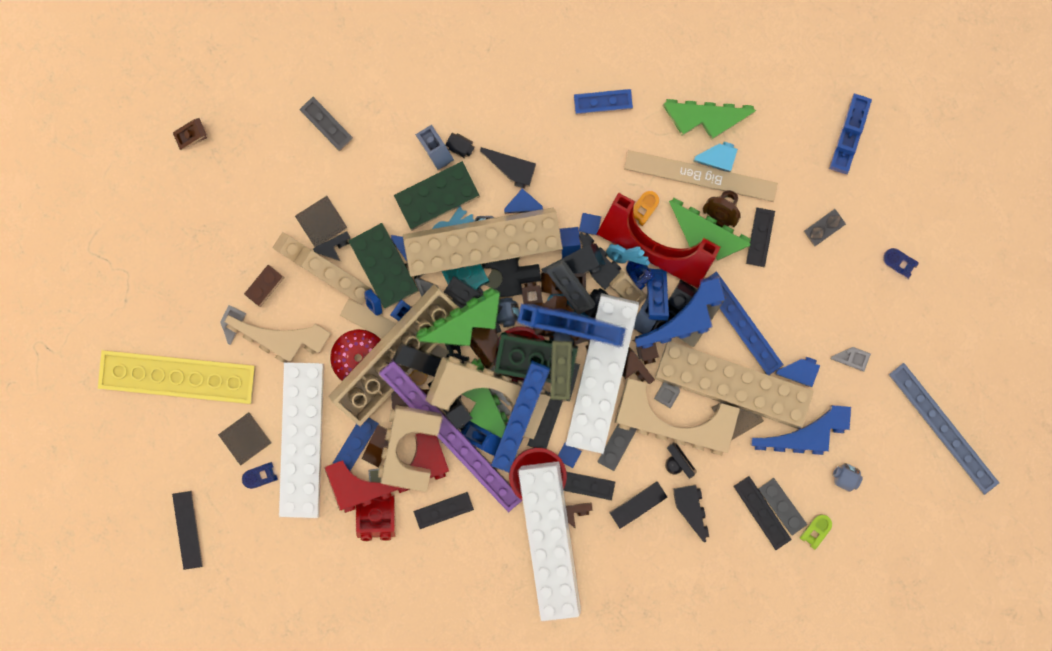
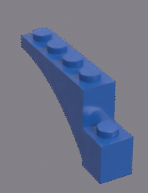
[635,275,725,348]
[517,304,626,347]
[750,405,851,455]

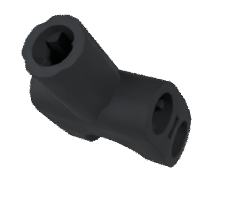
[482,257,541,297]

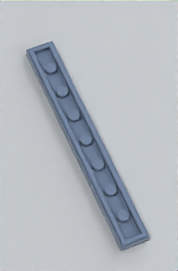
[888,363,999,495]

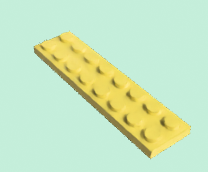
[98,350,255,404]

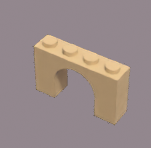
[378,405,442,492]

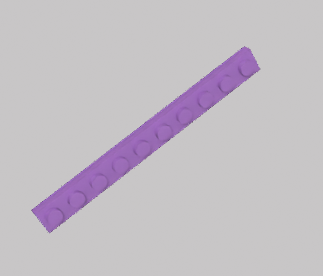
[379,360,522,513]

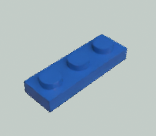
[574,89,633,114]
[647,268,669,321]
[333,418,379,471]

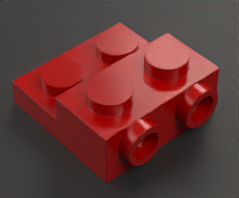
[356,495,396,541]

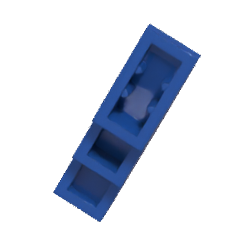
[829,93,872,175]

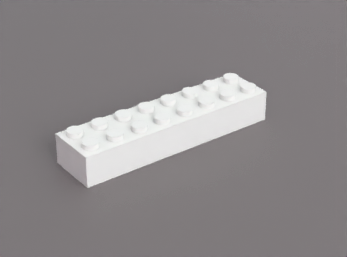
[566,293,639,454]
[279,362,324,518]
[518,462,581,621]

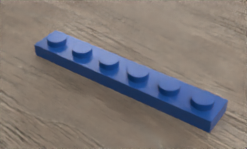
[708,271,784,375]
[491,361,550,472]

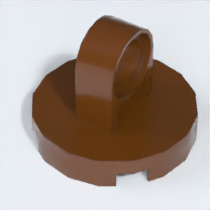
[703,190,741,228]

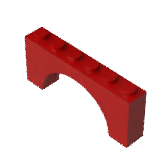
[597,192,720,288]
[324,433,449,513]

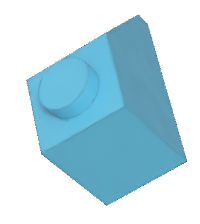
[693,142,738,172]

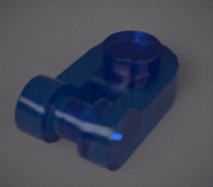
[883,248,919,279]
[626,261,655,290]
[242,462,278,489]

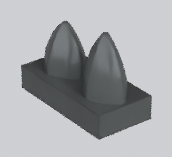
[803,209,846,247]

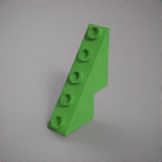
[663,99,756,140]
[669,197,751,261]
[416,288,500,346]
[462,358,508,438]

